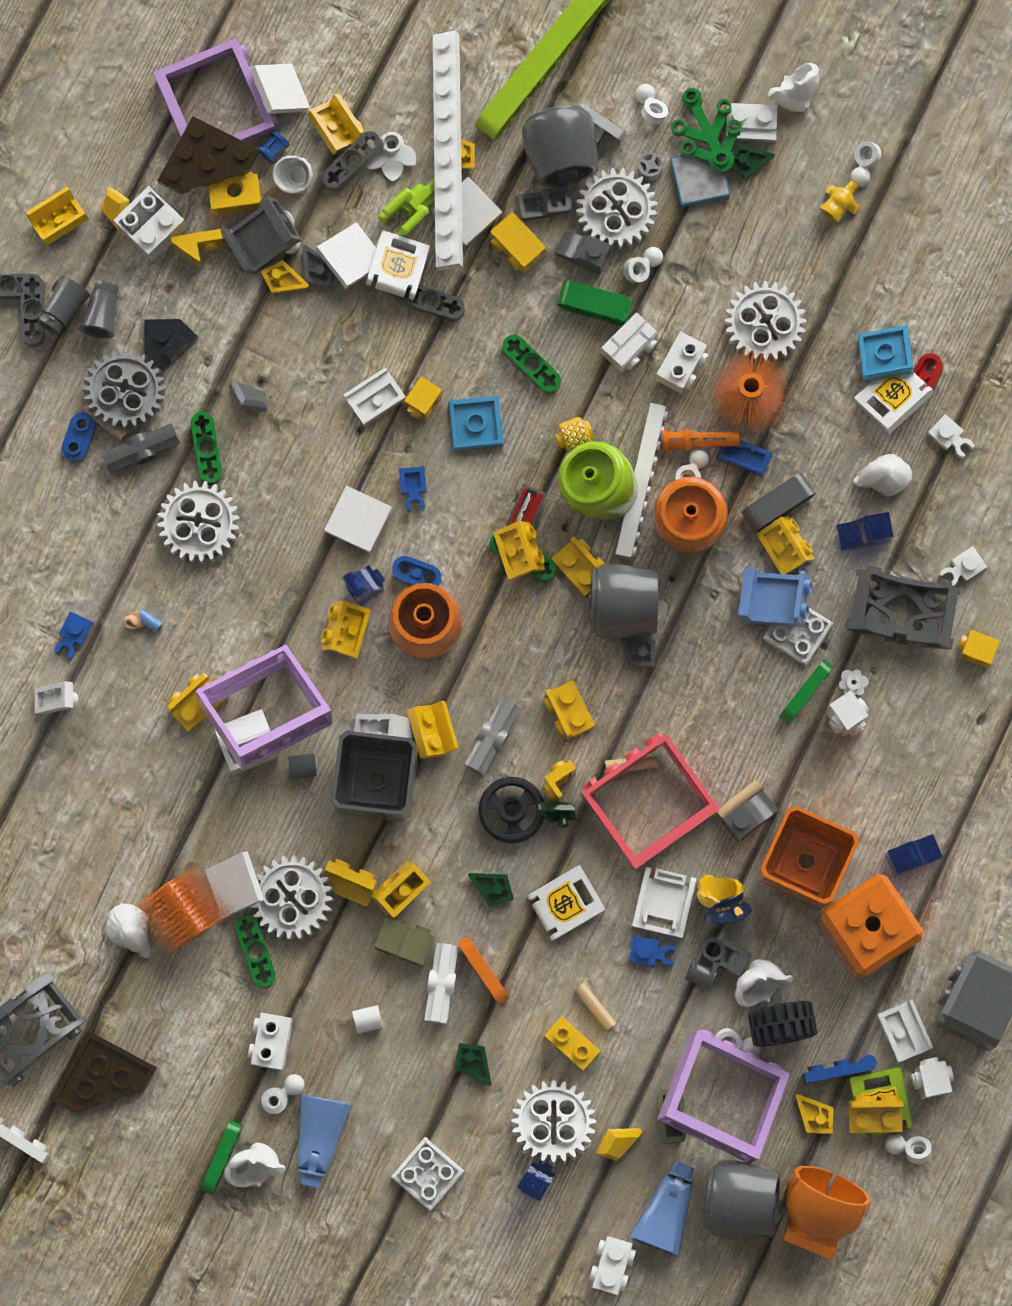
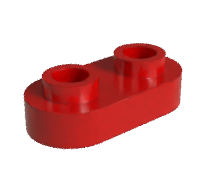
[914,353,944,390]

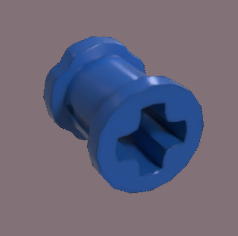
[258,130,290,164]

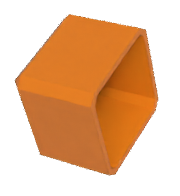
[758,806,859,910]
[817,874,923,980]

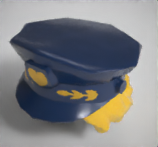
[697,874,752,924]

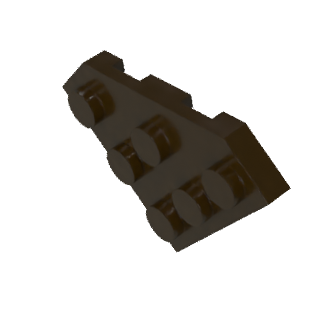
[157,116,260,194]
[51,1031,157,1113]

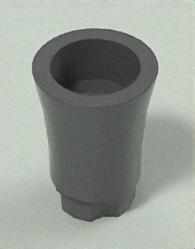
[38,276,90,335]
[79,281,119,339]

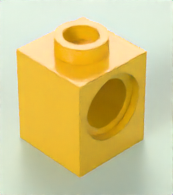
[404,376,443,420]
[957,630,1000,669]

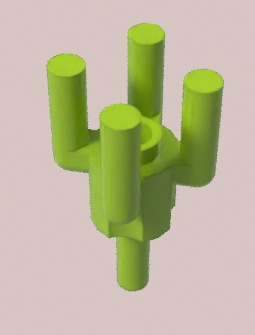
[377,177,435,238]

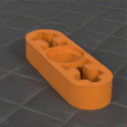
[457,936,510,1005]

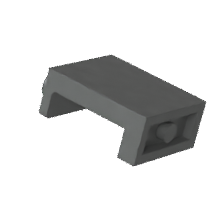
[221,197,302,274]

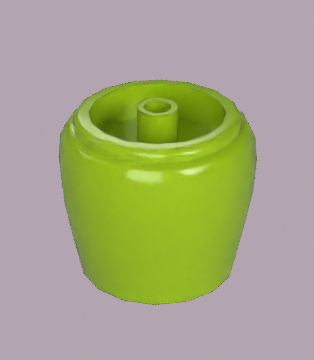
[558,441,638,520]

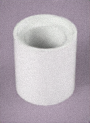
[352,1005,383,1034]

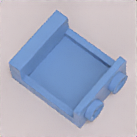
[738,567,813,627]

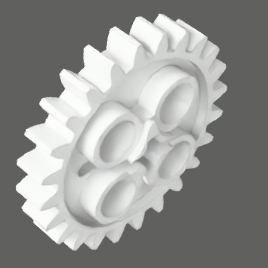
[576,168,657,249]
[724,281,807,363]
[157,481,240,564]
[251,855,335,940]
[511,1080,596,1166]

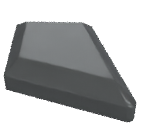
[302,245,334,288]
[229,382,267,414]
[621,636,656,667]

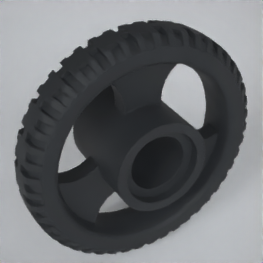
[478,777,544,844]

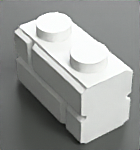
[601,313,658,373]

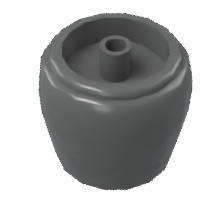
[522,104,598,187]
[589,564,658,639]
[705,1160,780,1239]

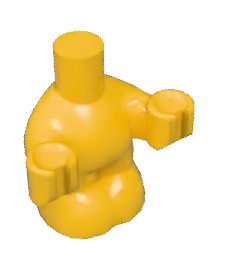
[819,180,861,224]

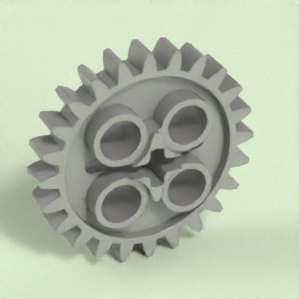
[83,350,165,431]

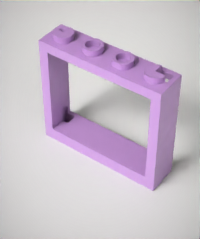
[153,38,278,144]
[196,645,333,771]
[657,1029,790,1163]

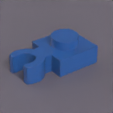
[399,466,427,512]
[55,611,94,660]
[629,936,676,967]

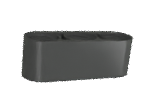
[741,472,816,534]

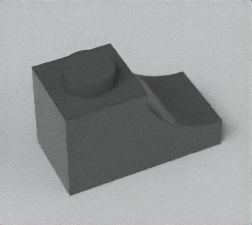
[555,230,611,275]
[722,790,778,843]

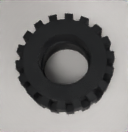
[747,1000,818,1047]

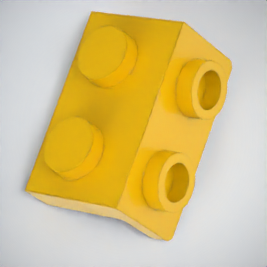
[307,93,364,155]
[26,187,89,246]
[543,760,576,802]
[324,859,378,907]

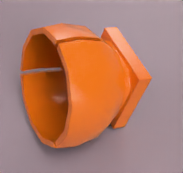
[783,1166,871,1260]

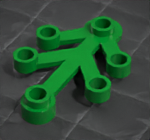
[671,88,742,173]

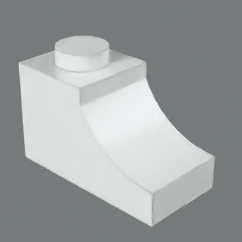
[354,714,413,738]

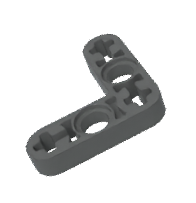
[0,274,45,347]

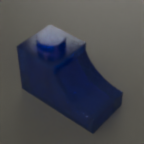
[836,512,894,551]
[342,565,385,606]
[885,834,943,878]
[517,1159,556,1202]

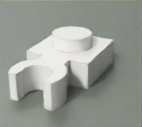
[927,414,974,459]
[939,546,987,586]

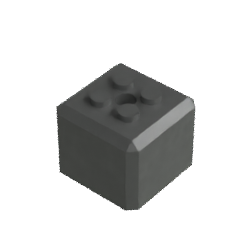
[331,731,419,822]
[935,951,1012,1051]

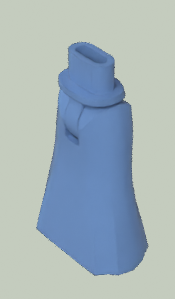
[298,1094,352,1188]
[629,1161,695,1257]

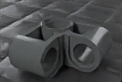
[685,938,752,990]

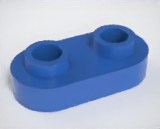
[61,412,96,463]
[392,556,442,586]

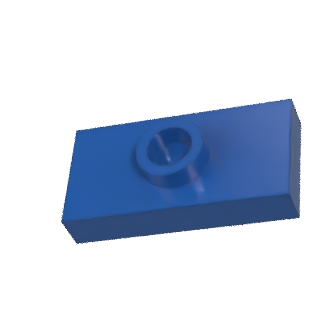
[716,438,773,478]

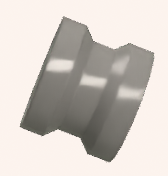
[638,152,663,182]

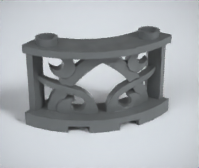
[845,566,961,649]
[0,971,86,1089]

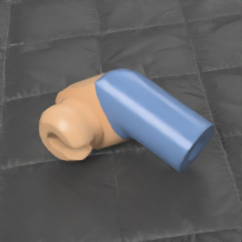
[123,610,163,633]

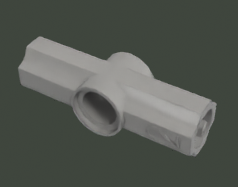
[464,698,521,776]

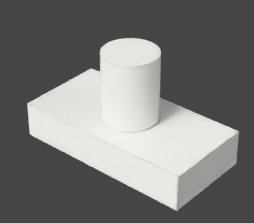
[581,103,626,142]
[34,681,78,714]

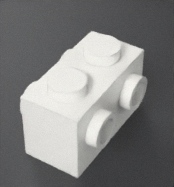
[656,331,709,394]
[826,690,869,738]
[248,1012,293,1071]
[911,1057,954,1099]
[589,1236,636,1295]

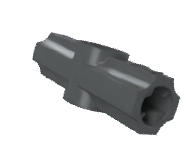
[102,423,181,474]

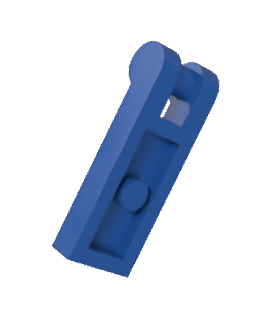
[803,1055,877,1084]

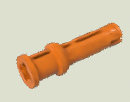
[663,428,741,452]

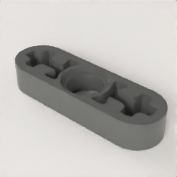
[323,131,384,191]
[394,285,465,321]

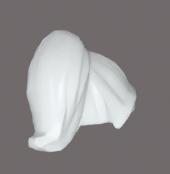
[768,63,819,112]
[853,454,912,497]
[106,903,151,958]
[735,959,794,1007]
[225,1143,286,1187]

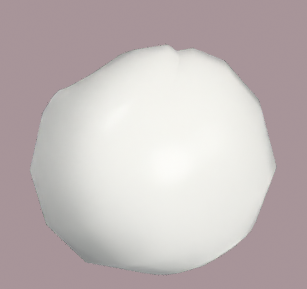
[272,156,313,193]

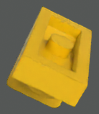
[171,229,224,268]

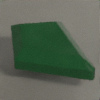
[730,145,775,179]
[537,802,576,828]
[468,873,514,907]
[455,1043,492,1086]

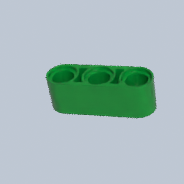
[556,280,633,326]

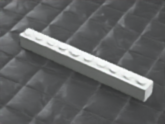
[615,403,668,561]

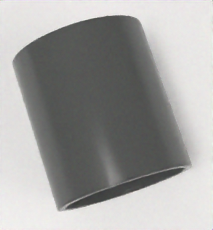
[288,753,317,780]

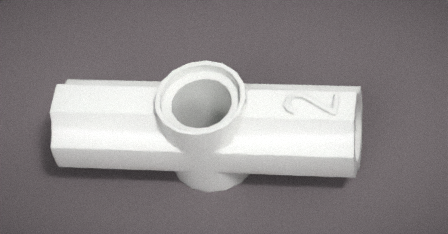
[424,943,459,1024]

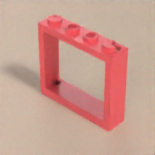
[580,733,720,870]

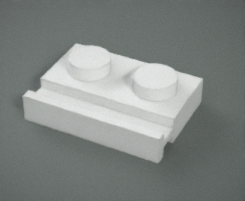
[726,103,777,143]
[343,367,406,426]
[877,1000,933,1063]

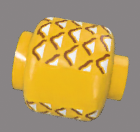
[555,417,594,453]

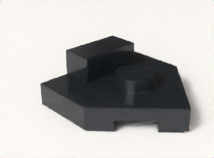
[144,319,198,373]

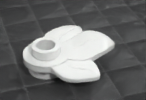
[367,132,416,182]

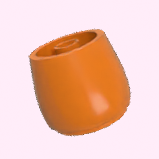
[653,477,728,554]
[388,583,462,659]

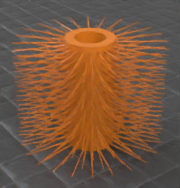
[711,350,789,438]
[135,865,230,955]

